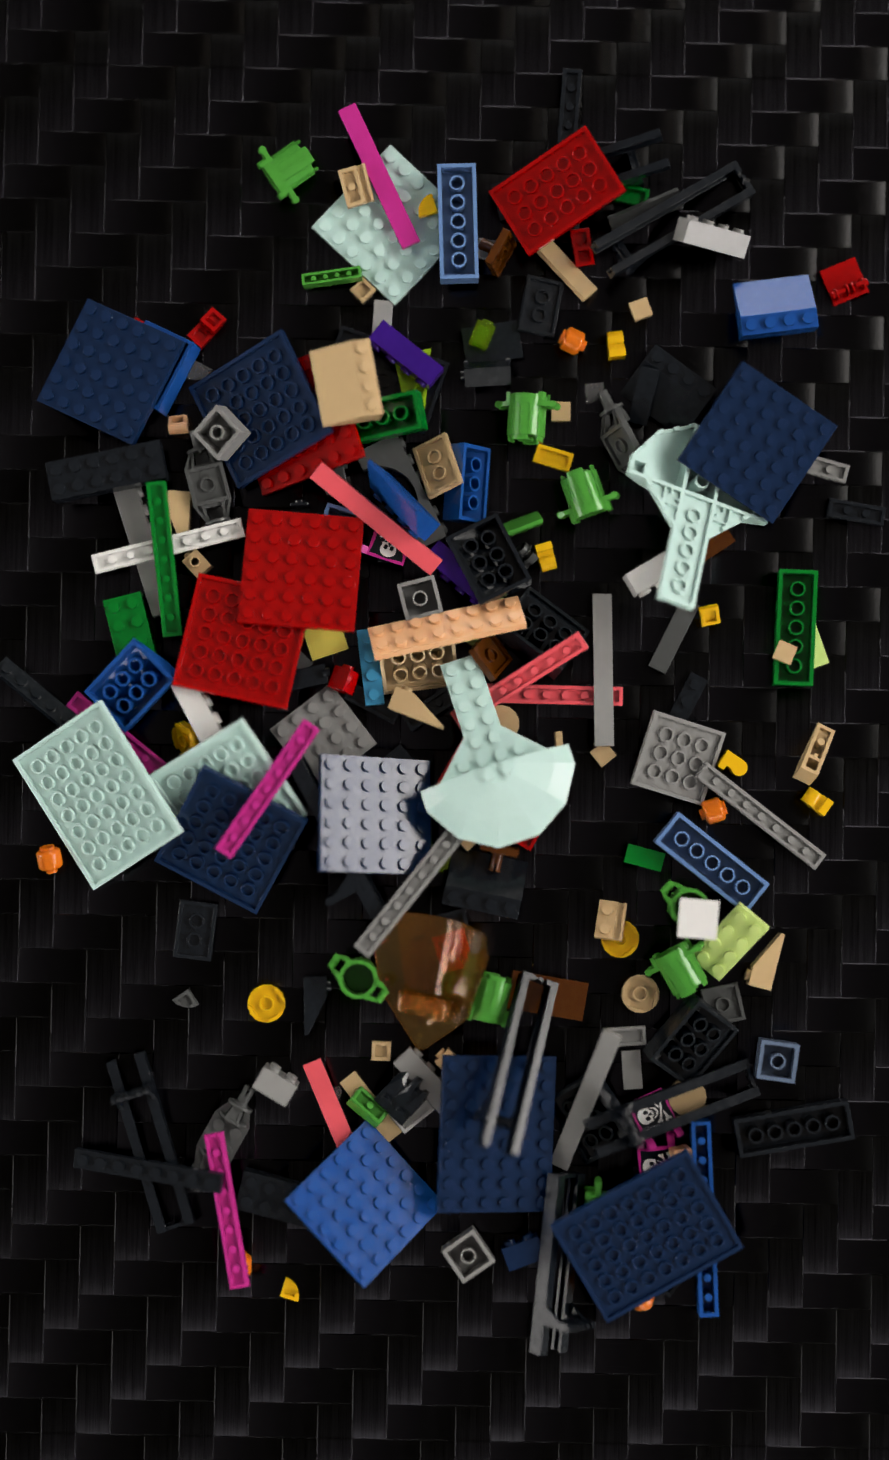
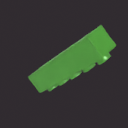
[301,266,363,289]

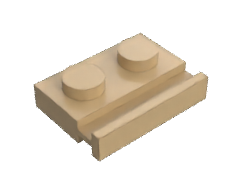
[338,163,375,209]
[594,899,628,942]

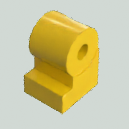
[606,330,626,361]
[534,541,557,573]
[716,750,748,776]
[801,787,834,816]

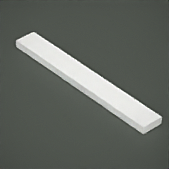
[91,518,246,574]

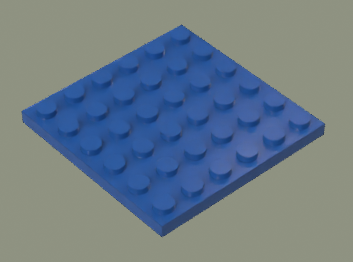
[284,1120,437,1288]

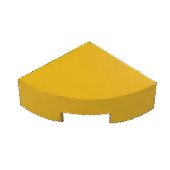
[419,193,438,219]
[280,1276,299,1302]

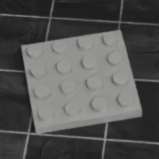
[270,685,377,782]
[630,710,726,806]

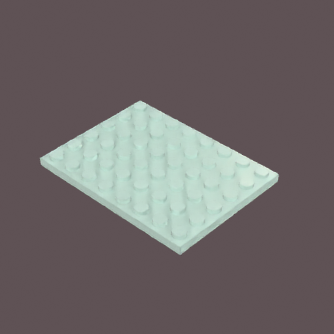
[12,700,184,890]

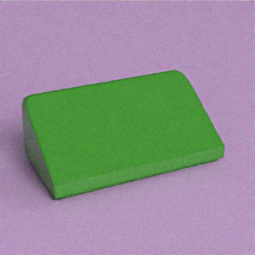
[503,511,543,537]
[346,1086,388,1128]

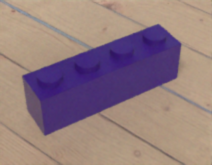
[369,320,444,389]
[431,540,479,605]

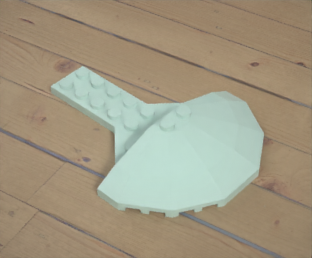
[626,423,768,611]
[420,655,575,849]

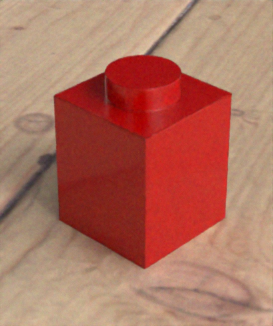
[327,664,360,696]

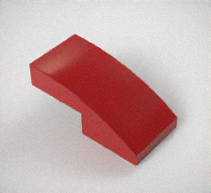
[570,228,595,267]
[186,307,227,350]

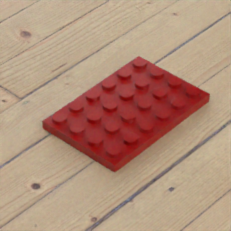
[488,125,627,257]

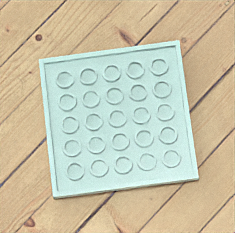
[312,144,439,306]
[149,717,308,817]

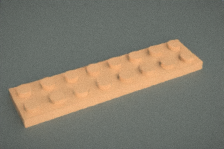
[367,595,527,661]

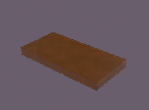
[507,970,589,1021]

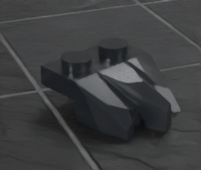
[374,1072,430,1126]

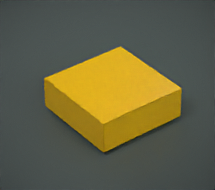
[698,603,721,627]

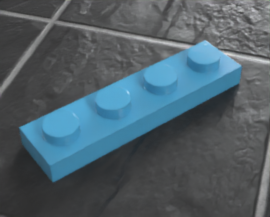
[357,629,385,706]

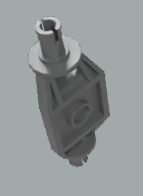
[596,389,652,496]
[184,430,232,526]
[190,1084,256,1192]

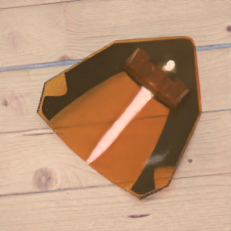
[374,912,488,1050]

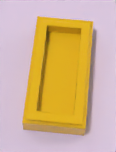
[532,443,574,473]

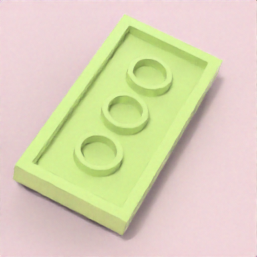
[694,902,770,981]

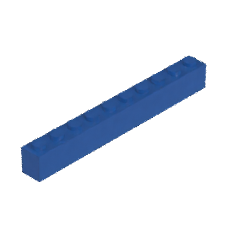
[689,1118,719,1317]

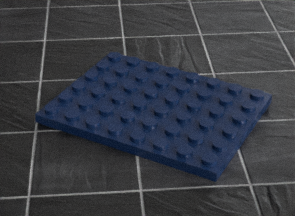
[436,1055,556,1213]
[550,1148,744,1323]

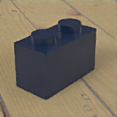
[501,1232,540,1272]

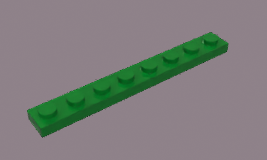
[146,481,183,637]

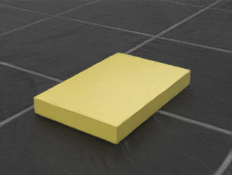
[304,629,349,661]

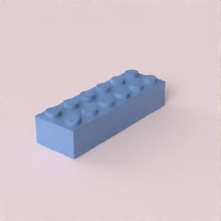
[437,163,479,284]
[653,811,770,909]

